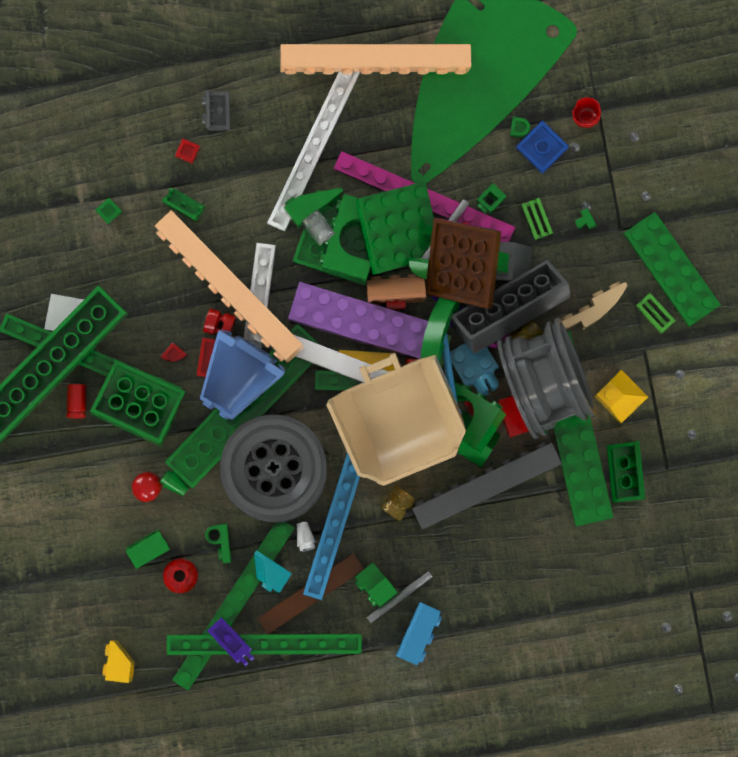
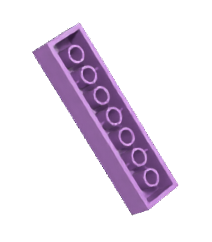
[288,282,428,359]

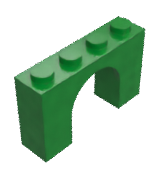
[319,194,371,282]
[454,378,506,453]

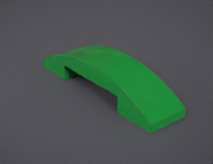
[420,298,461,362]

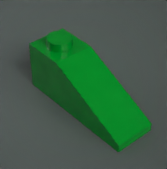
[284,188,344,228]

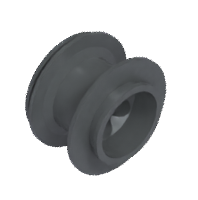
[220,415,327,523]

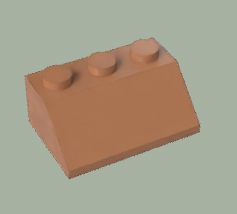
[366,274,426,305]

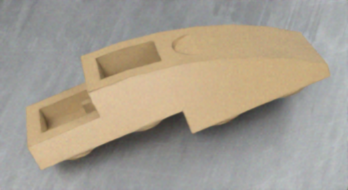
[562,281,627,329]

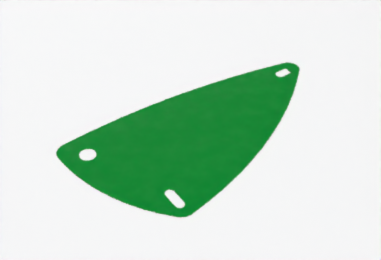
[411,0,577,184]

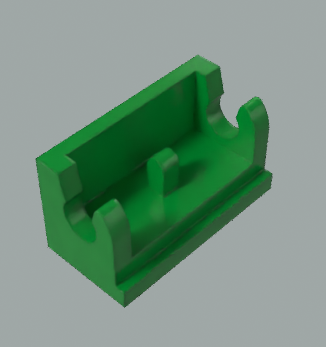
[162,187,206,223]
[125,529,170,569]

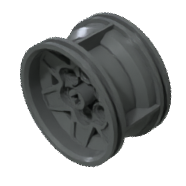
[497,317,597,439]

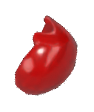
[572,97,601,128]
[132,471,162,502]

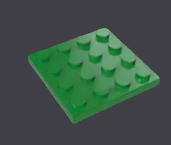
[356,181,434,274]
[293,190,371,286]

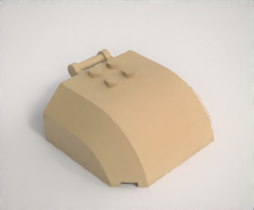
[326,353,466,486]

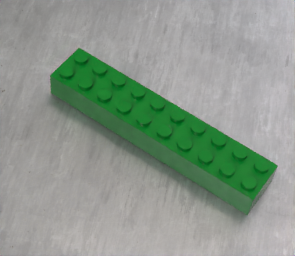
[0,285,129,443]

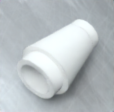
[297,522,316,551]

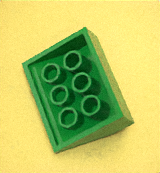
[90,360,185,447]

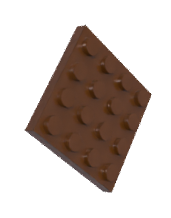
[426,218,501,309]

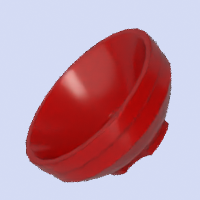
[163,558,198,594]

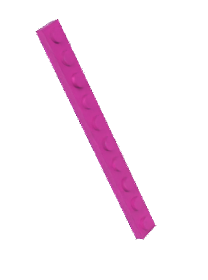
[334,151,515,242]

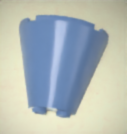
[200,330,285,420]

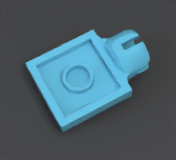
[450,343,499,396]

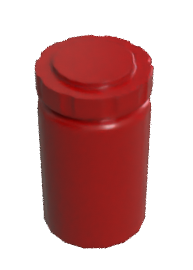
[66,384,87,419]

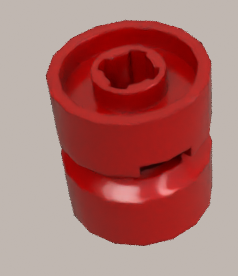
[203,308,236,335]

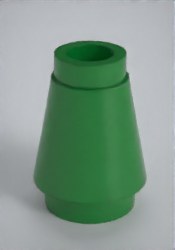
[160,470,189,496]

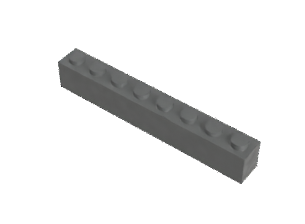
[412,442,562,530]

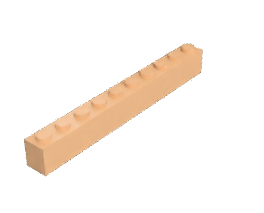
[280,44,471,75]
[155,210,304,364]

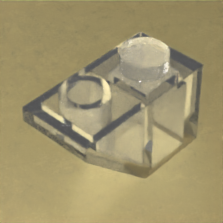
[302,210,335,245]

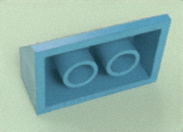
[396,602,442,665]

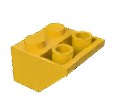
[103,640,135,683]

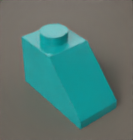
[254,550,292,593]

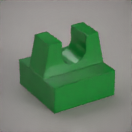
[575,208,597,230]

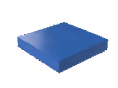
[516,120,569,174]

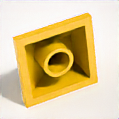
[594,370,648,423]

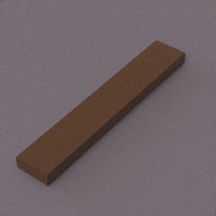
[257,553,364,634]

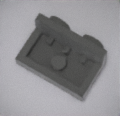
[202,90,230,131]

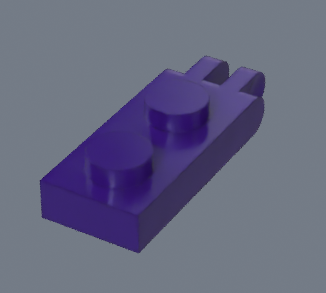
[207,617,255,666]

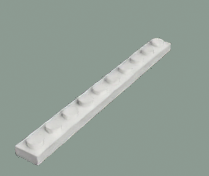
[267,72,360,232]

